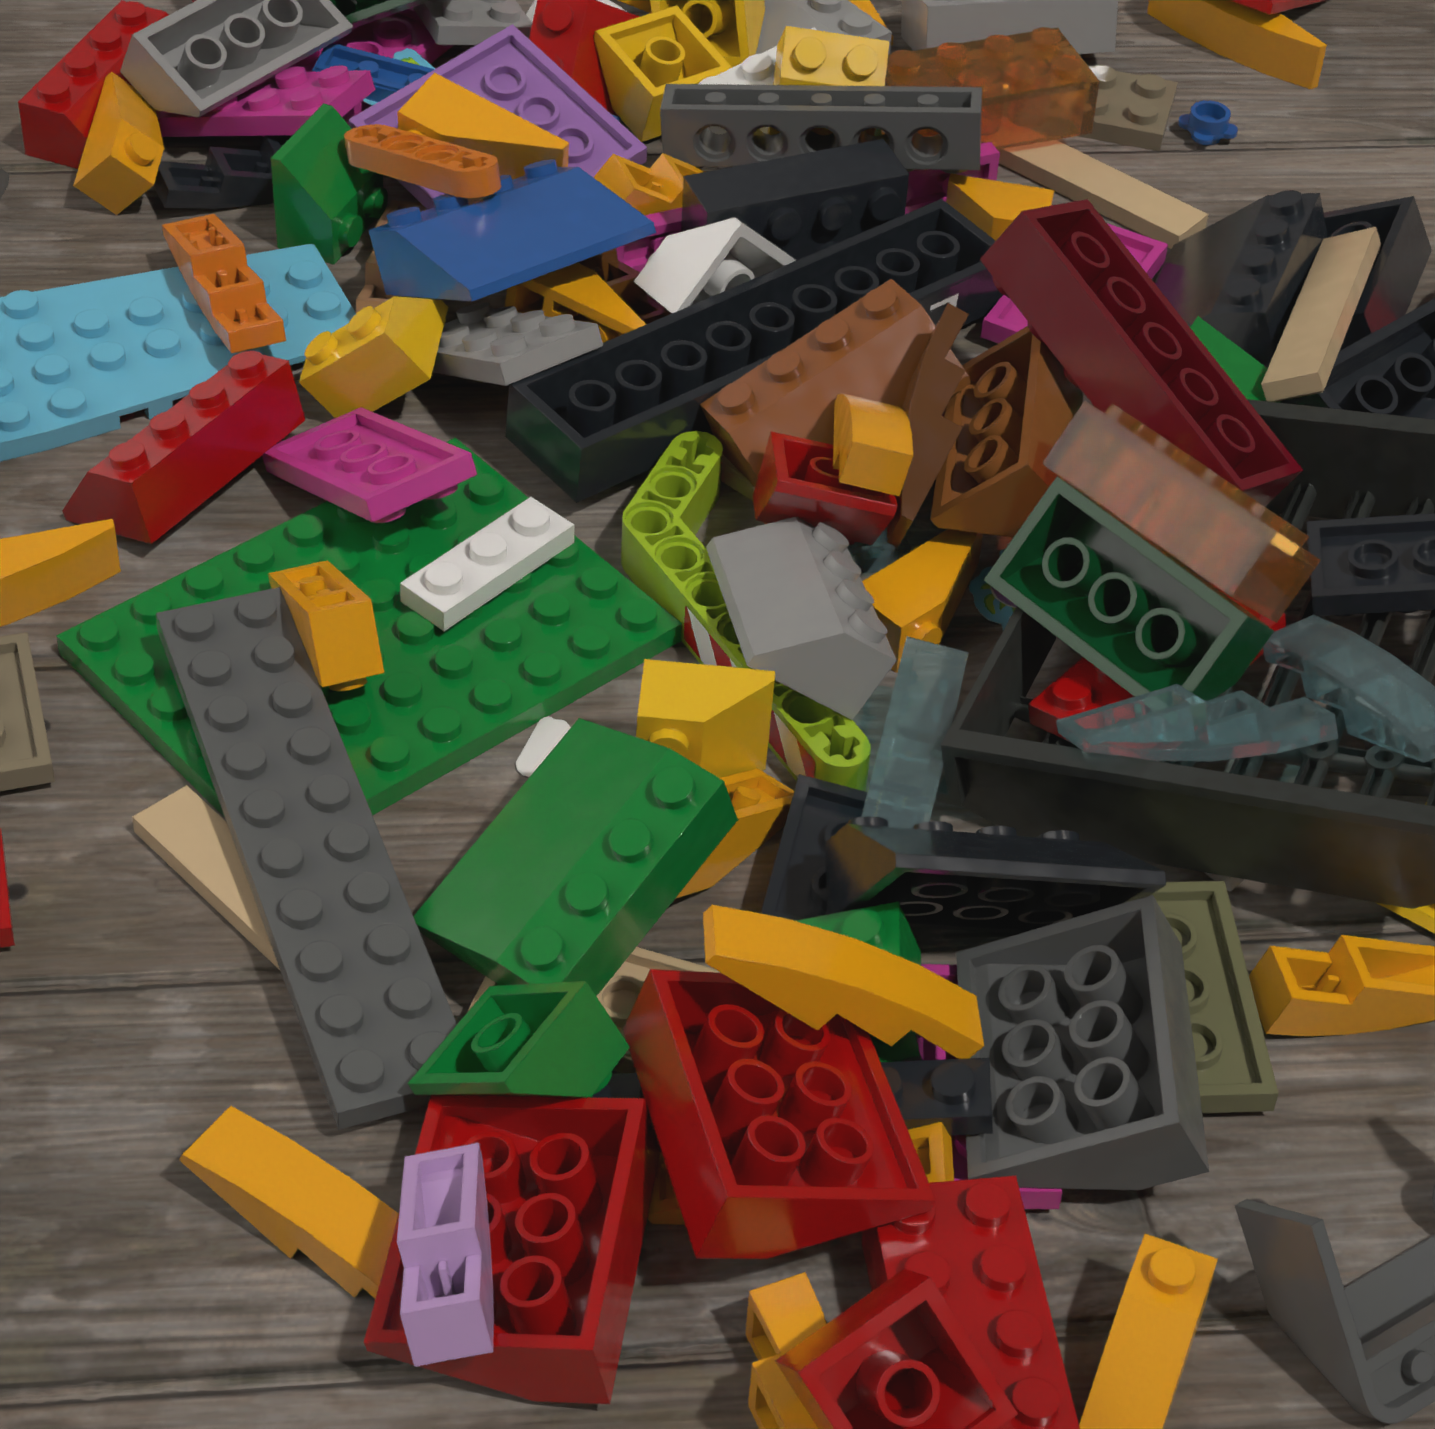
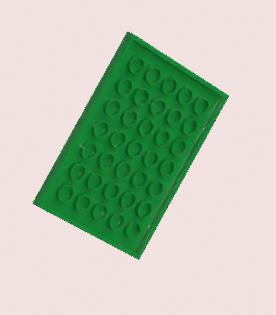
[56,438,682,818]

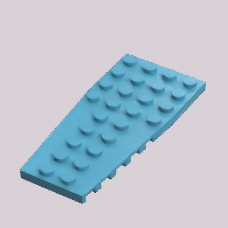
[0,244,356,462]

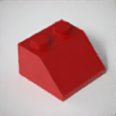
[529,0,639,117]
[753,431,898,545]
[775,1269,1018,1429]

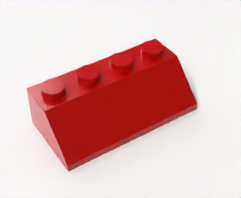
[18,0,169,169]
[62,351,306,544]

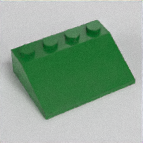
[413,718,738,996]

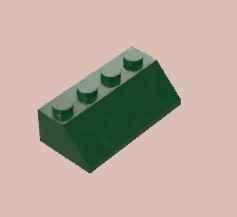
[984,476,1274,726]

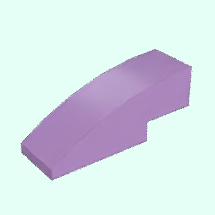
[397,1143,494,1367]

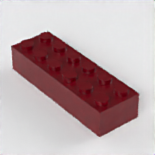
[980,199,1303,536]

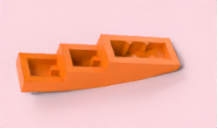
[162,214,286,354]

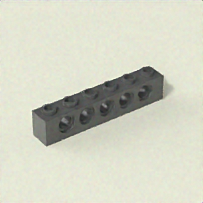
[660,84,982,174]

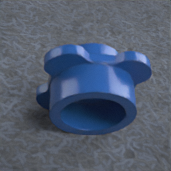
[1178,100,1238,145]

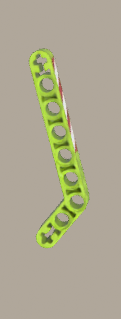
[621,431,871,792]

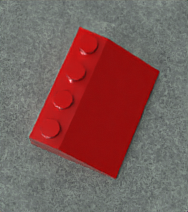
[623,969,936,1259]
[364,1095,660,1404]

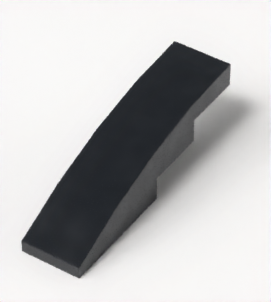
[154,135,292,209]

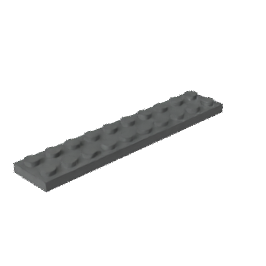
[156,587,457,1130]

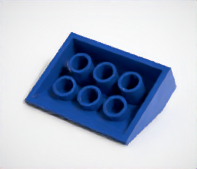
[369,159,656,302]

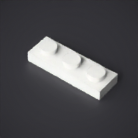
[400,497,574,631]

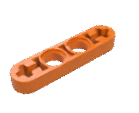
[344,124,501,198]

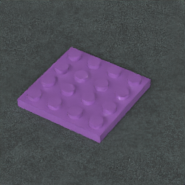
[348,24,647,209]

